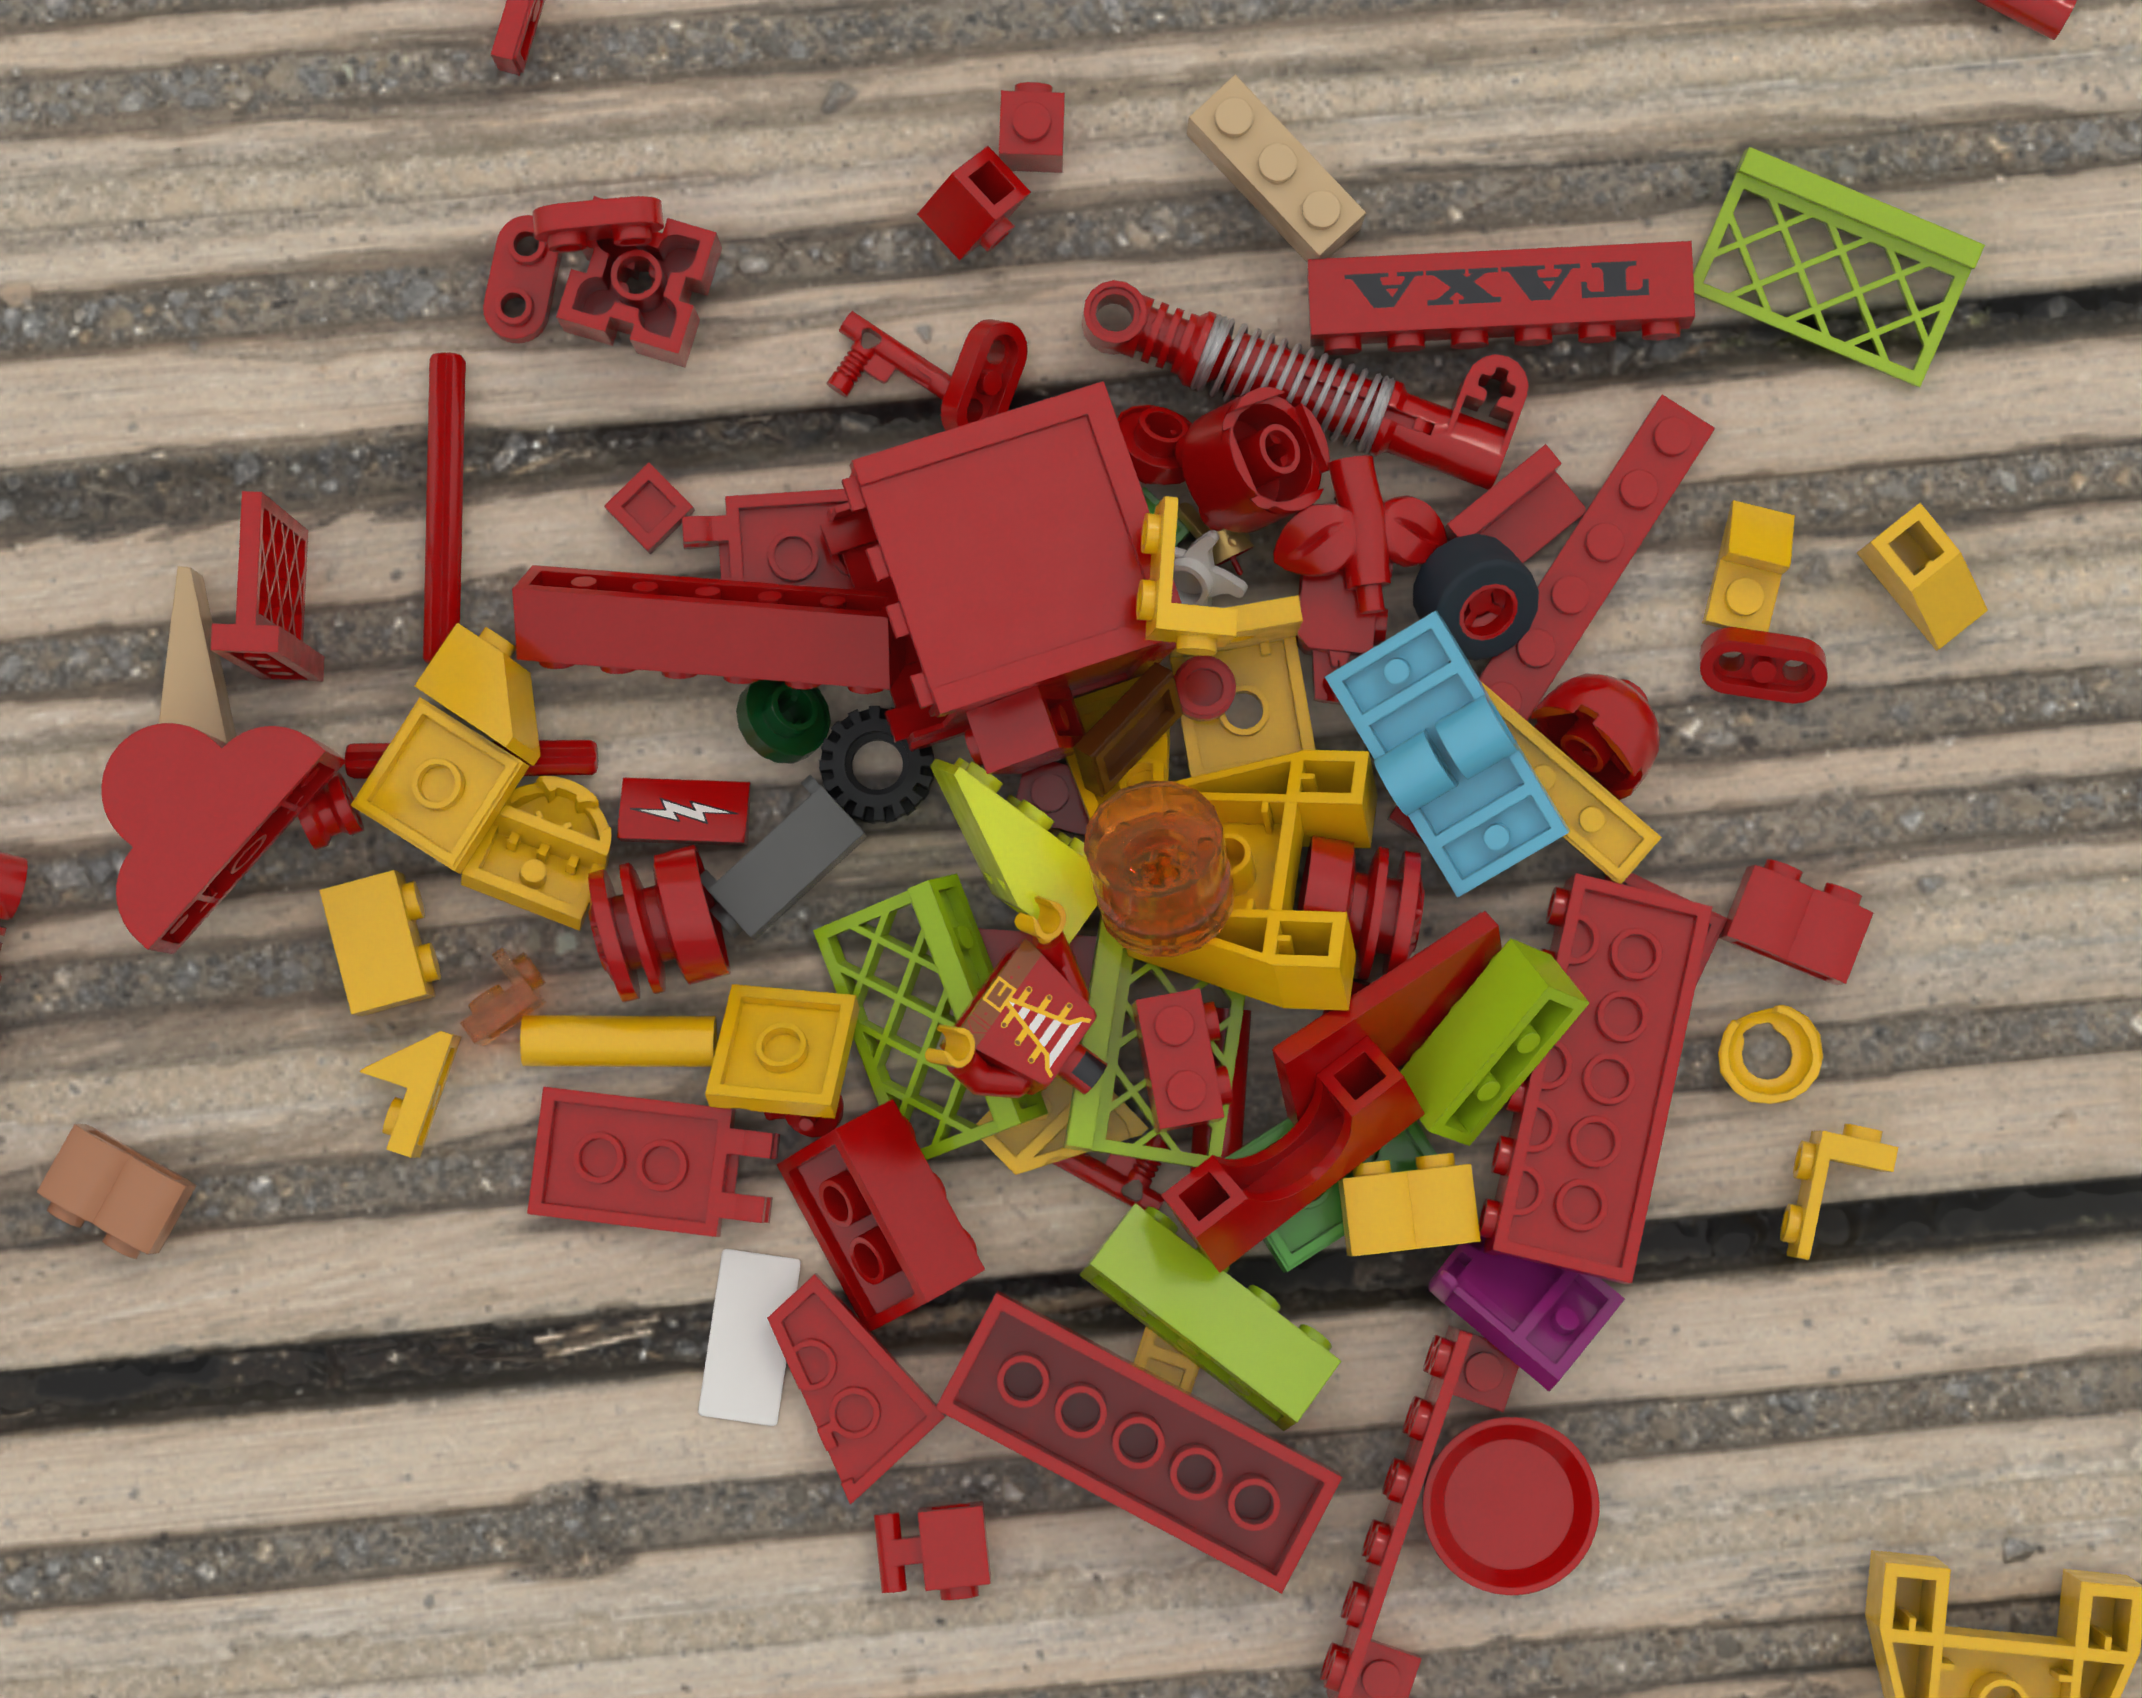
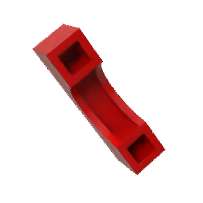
[1161,1035,1425,1273]

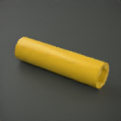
[520,1015,717,1067]

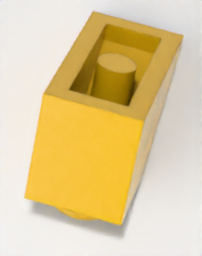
[414,623,540,766]

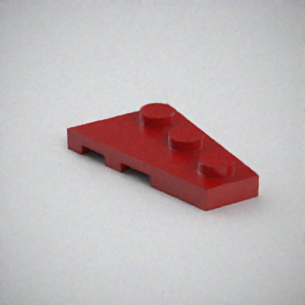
[767,1273,946,1505]

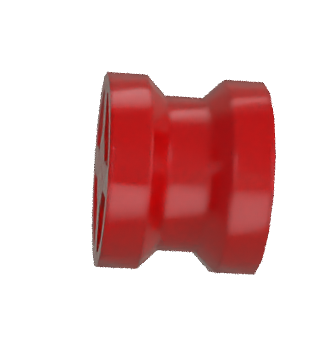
[298,772,364,850]

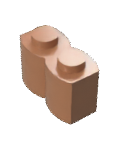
[37,1124,197,1259]

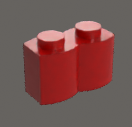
[1719,859,1874,985]

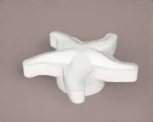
[1173,530,1248,607]

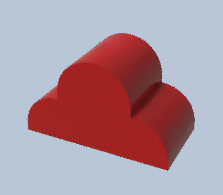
[101,723,346,954]

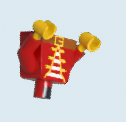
[925,896,1107,1099]

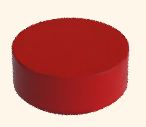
[1174,656,1236,722]

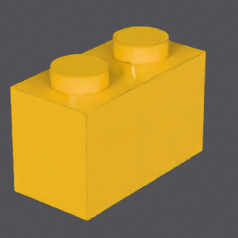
[319,870,441,1016]

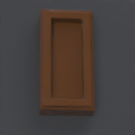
[1073,662,1183,797]

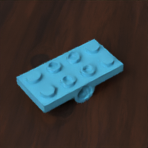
[1325,610,1570,898]

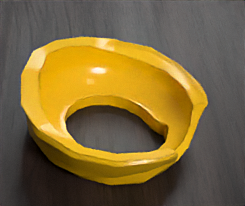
[1718,1005,1823,1104]

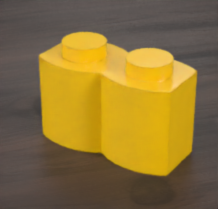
[1338,1153,1481,1256]

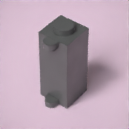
[700,775,868,940]

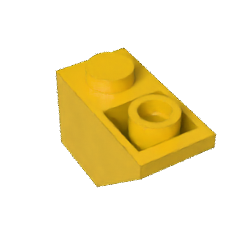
[1857,503,1988,651]

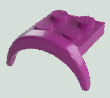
[1428,1237,1625,1392]

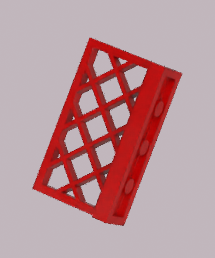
[211,491,325,682]

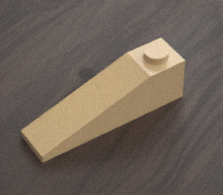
[159,566,236,743]

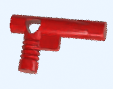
[826,311,952,400]
[1052,1135,1168,1210]

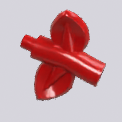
[1273,455,1447,614]

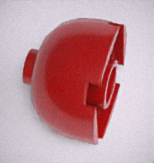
[1530,673,1661,800]

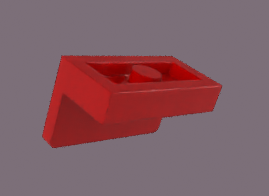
[1445,444,1586,564]

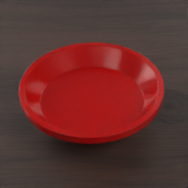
[1422,1417,1600,1595]

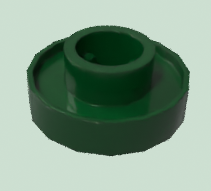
[736,679,831,764]

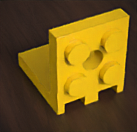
[1168,595,1316,777]

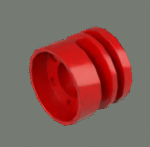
[1297,836,1425,981]
[588,845,731,1003]

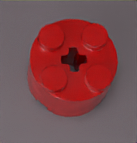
[1175,387,1330,533]

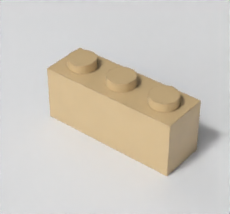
[1187,74,1366,262]

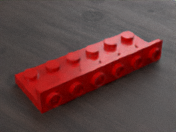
[1478,873,1713,1285]

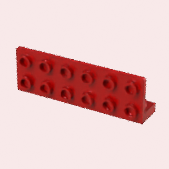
[1320,1325,1519,1698]

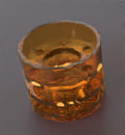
[1084,781,1235,957]

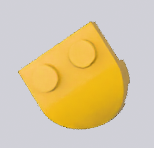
[461,776,612,931]

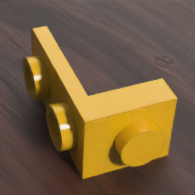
[1136,496,1238,656]
[1780,1124,1899,1260]

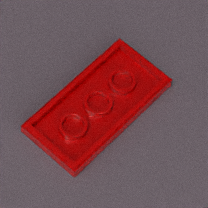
[1272,911,1502,1125]

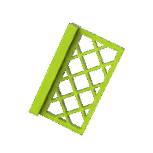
[1693,147,1985,387]
[813,873,1048,1160]
[1064,889,1246,1168]

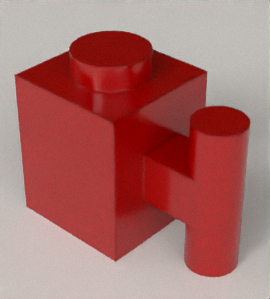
[874,1501,991,1600]

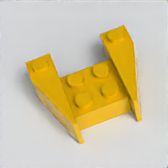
[1116,750,1378,1011]
[1865,1550,2142,1698]

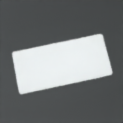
[698,1249,801,1426]

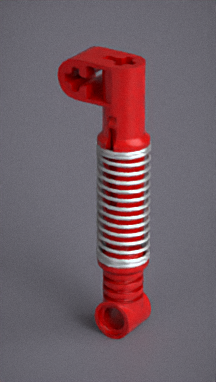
[1082,280,1529,490]

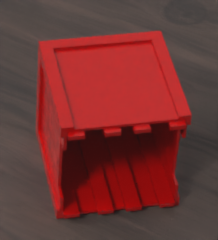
[820,381,1182,751]

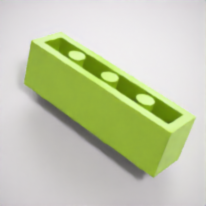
[1080,1203,1341,1431]

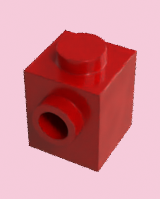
[999,82,1065,173]
[917,146,1031,261]

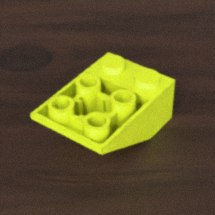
[930,757,1115,944]

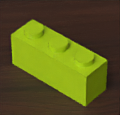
[1400,938,1589,1146]

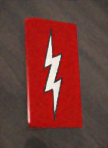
[617,778,751,846]

